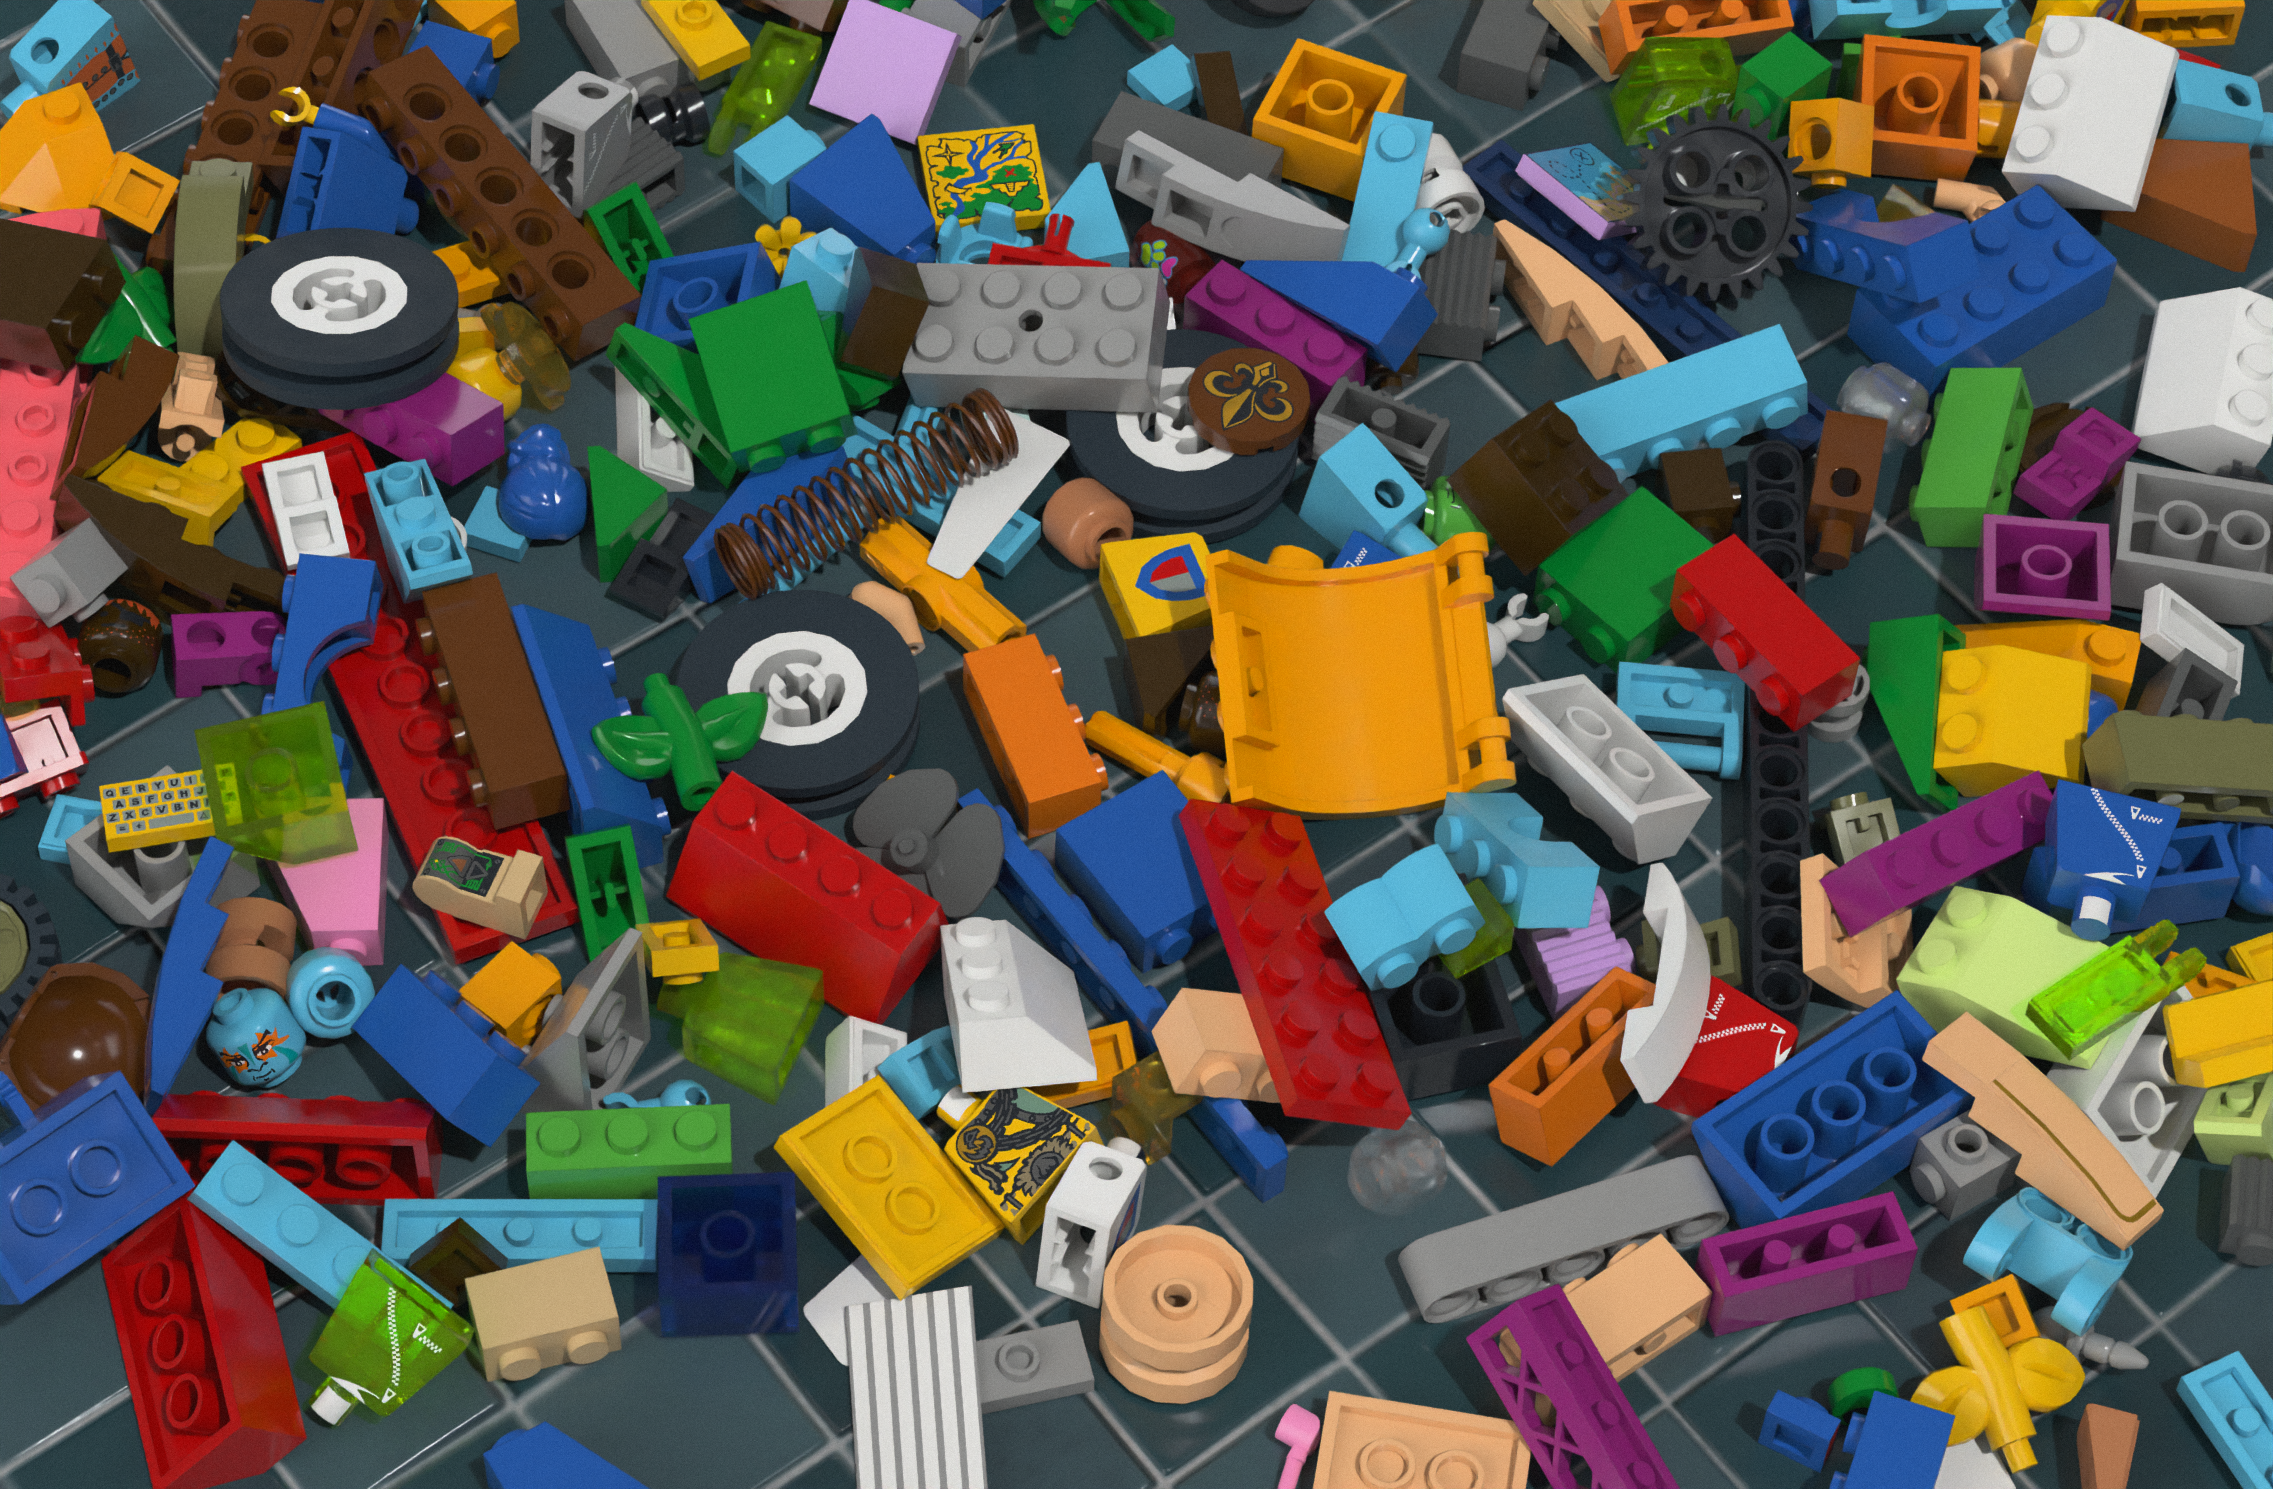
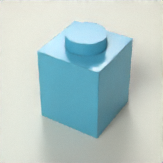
[733,115,827,223]

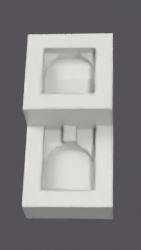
[262,451,350,571]

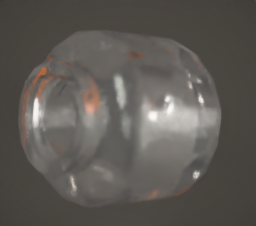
[1837,362,1931,453]
[1347,1120,1448,1218]

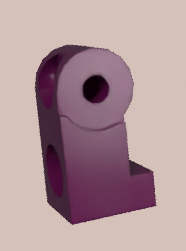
[171,611,287,698]

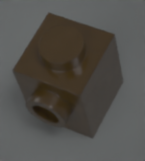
[1654,448,1742,545]

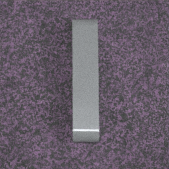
[1398,1155,1729,1323]

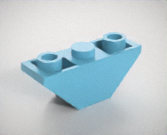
[364,458,473,604]

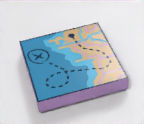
[1515,142,1669,240]

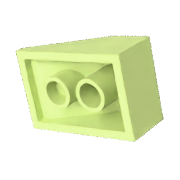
[1896,886,2147,1069]

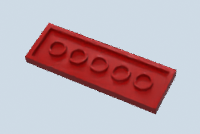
[1179,798,1412,1130]

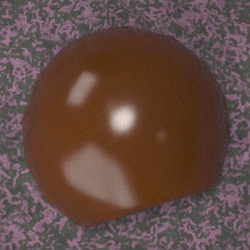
[0,962,151,1112]

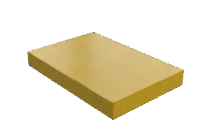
[774,1074,1005,1301]

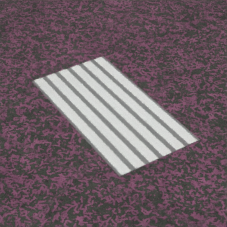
[845,1285,988,1489]

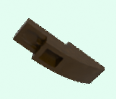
[53,474,289,621]

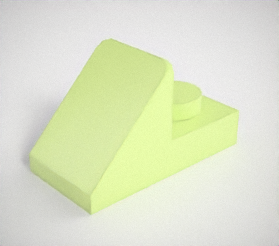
[2194,1071,2273,1165]

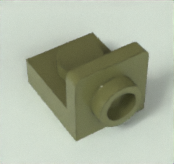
[1813,792,1900,867]

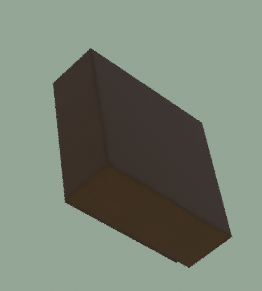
[409,1217,508,1309]

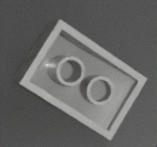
[519,927,651,1115]

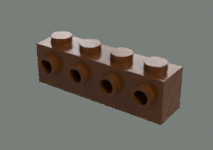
[415,572,570,830]

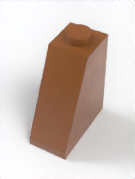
[2099,139,2257,272]

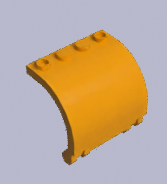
[1204,532,1516,820]

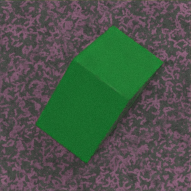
[583,182,674,315]
[587,445,668,583]
[565,823,649,963]

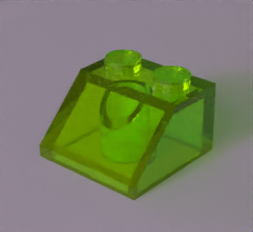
[194,701,359,865]

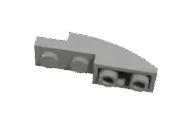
[1115,130,1351,262]

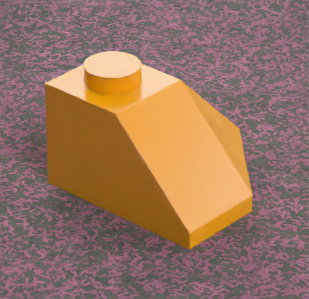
[0,82,114,221]

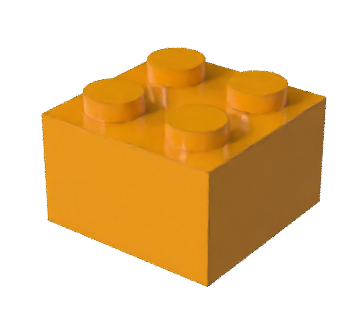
[1252,38,1407,202]

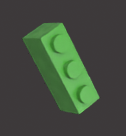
[1909,368,2034,547]
[526,1104,734,1206]

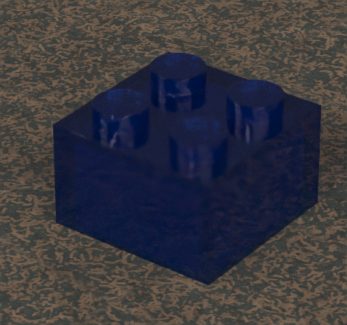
[658,1172,800,1337]

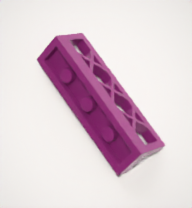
[1466,1283,1680,1489]

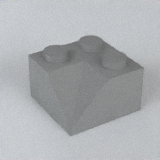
[65,765,260,928]

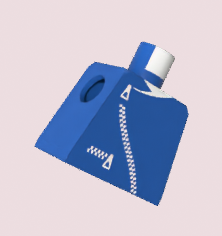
[2045,779,2181,941]

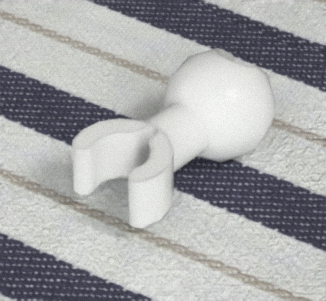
[1487,593,1549,668]

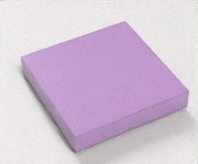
[809,0,962,146]

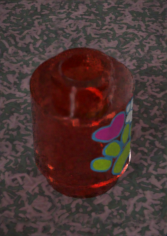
[1133,220,1216,304]

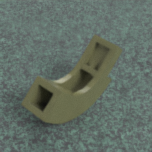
[174,158,254,363]

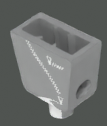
[531,71,638,219]

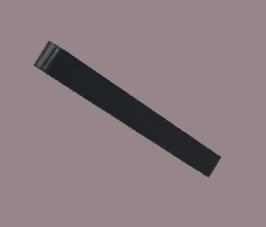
[1740,440,1812,1032]

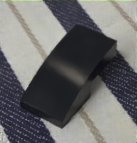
[610,498,715,619]

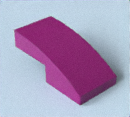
[2013,407,2142,521]

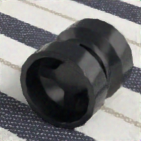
[634,82,710,145]

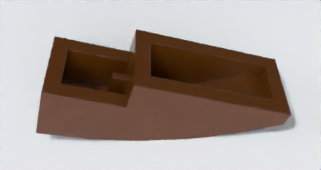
[50,335,180,501]

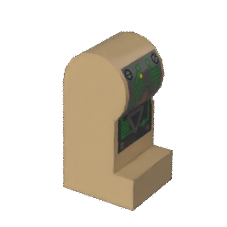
[412,836,548,939]

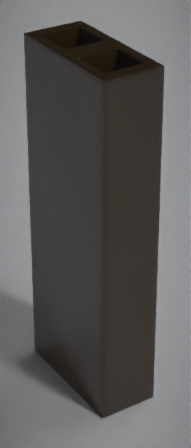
[1190,51,1248,136]

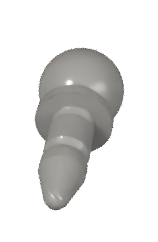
[2032,1306,2149,1370]

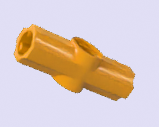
[859,515,1027,652]

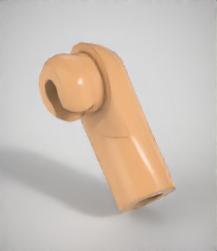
[1933,178,2006,223]
[847,581,925,656]

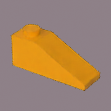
[1954,619,2141,712]

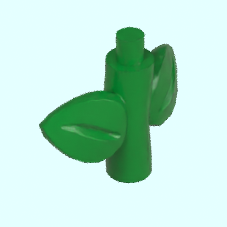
[75,251,177,365]
[591,673,768,811]

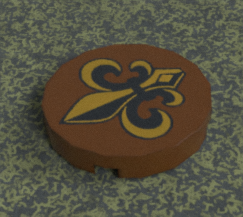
[1187,348,1310,455]

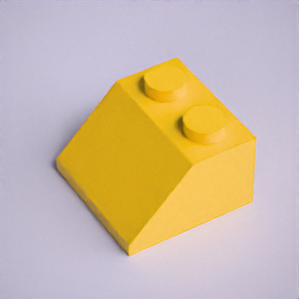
[1933,644,2092,798]

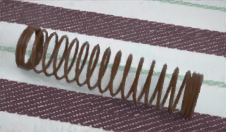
[713,388,1019,600]

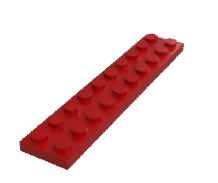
[241,431,579,965]

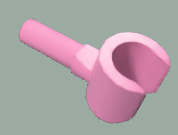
[1275,1404,1321,1489]

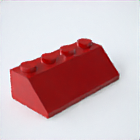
[666,771,949,1025]
[151,1090,444,1206]
[101,1190,307,1489]

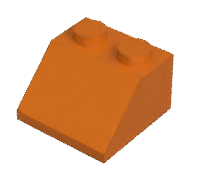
[1852,34,1981,182]

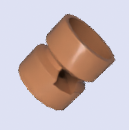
[206,897,297,1003]

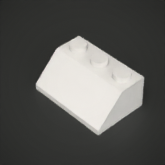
[2002,15,2180,212]
[2131,287,2273,476]
[1502,674,1712,865]
[940,917,1097,1093]
[2046,966,2208,1199]

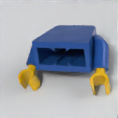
[244,87,419,245]

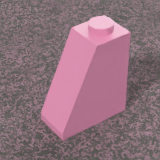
[252,798,389,966]

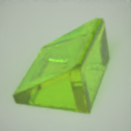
[1437,878,1514,979]

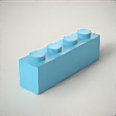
[1555,324,1808,483]

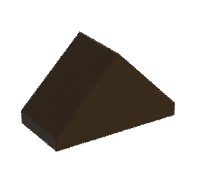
[836,247,930,381]
[1123,625,1217,742]

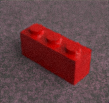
[1670,534,1860,732]

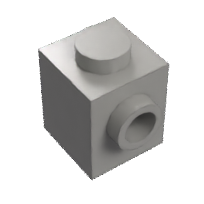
[10,518,128,628]
[1909,1109,2022,1221]

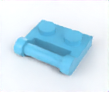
[1615,661,1745,780]

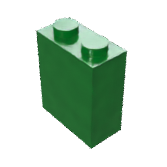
[688,280,858,473]
[1533,486,1715,674]

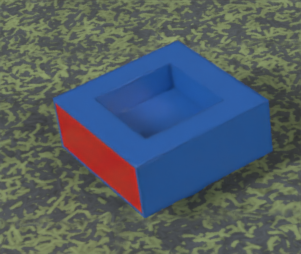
[1758,1389,1841,1473]

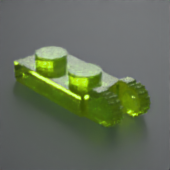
[708,21,822,155]
[2025,919,2207,1061]

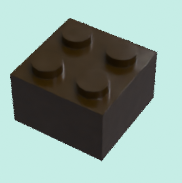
[1446,399,1630,576]

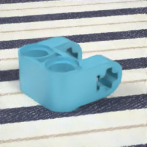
[1963,1187,2133,1337]

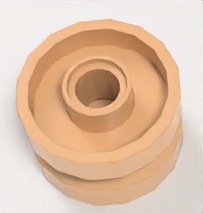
[1099,1225,1253,1404]

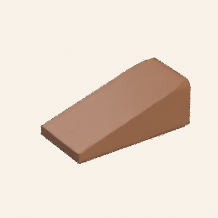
[2077,1404,2140,1489]

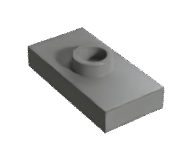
[976,1320,1095,1414]

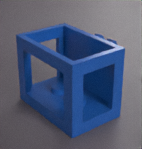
[0,1070,195,1305]

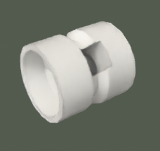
[1416,133,1485,234]

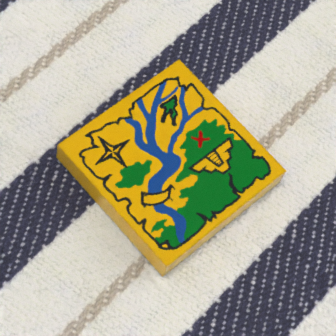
[917,124,1051,239]

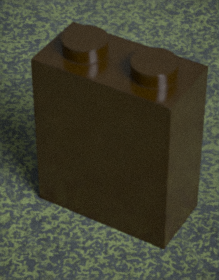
[0,218,126,371]

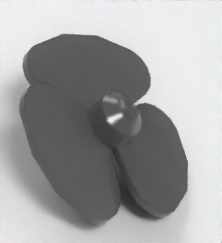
[853,768,1005,919]

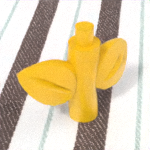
[1910,1305,2086,1474]

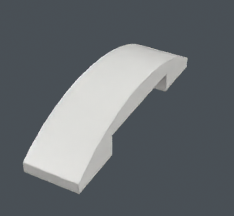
[1620,862,1711,1104]

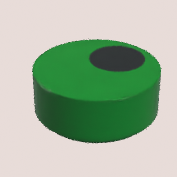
[1827,1367,1899,1426]

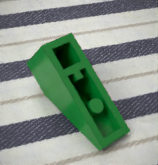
[605,322,751,489]
[1862,614,1966,814]

